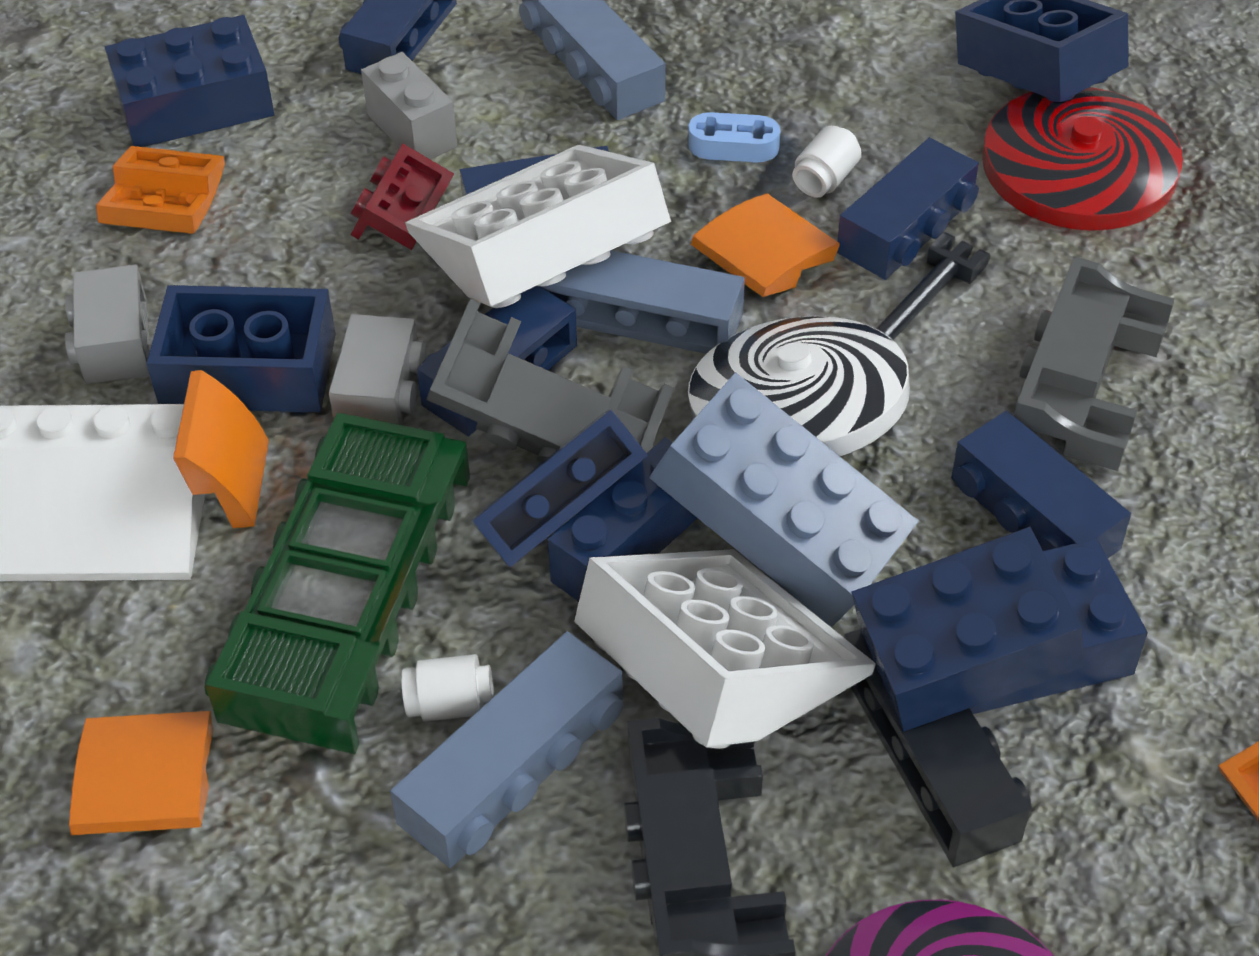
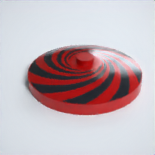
[982,87,1183,231]

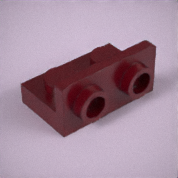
[350,143,454,250]

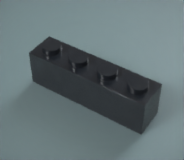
[844,629,1032,868]

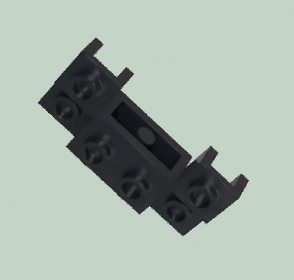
[624,718,796,956]

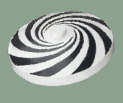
[688,316,910,456]

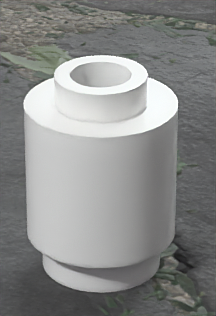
[792,125,861,197]
[402,654,494,722]

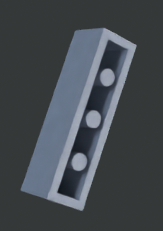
[519,0,666,120]
[540,250,745,354]
[390,631,623,869]

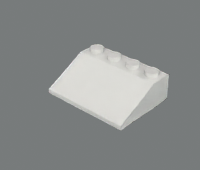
[405,145,671,308]
[0,404,205,581]
[574,549,876,749]

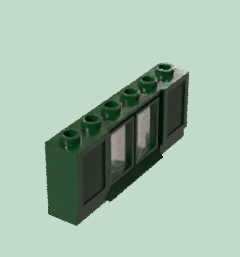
[204,412,470,754]

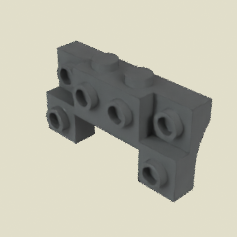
[1014,256,1175,471]
[426,298,674,463]

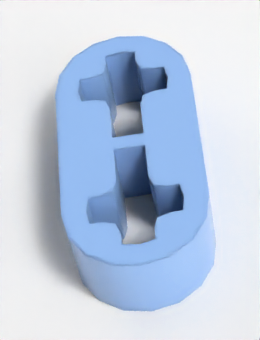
[688,112,780,162]

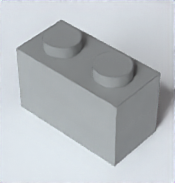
[361,52,458,159]
[65,264,150,384]
[329,314,426,425]

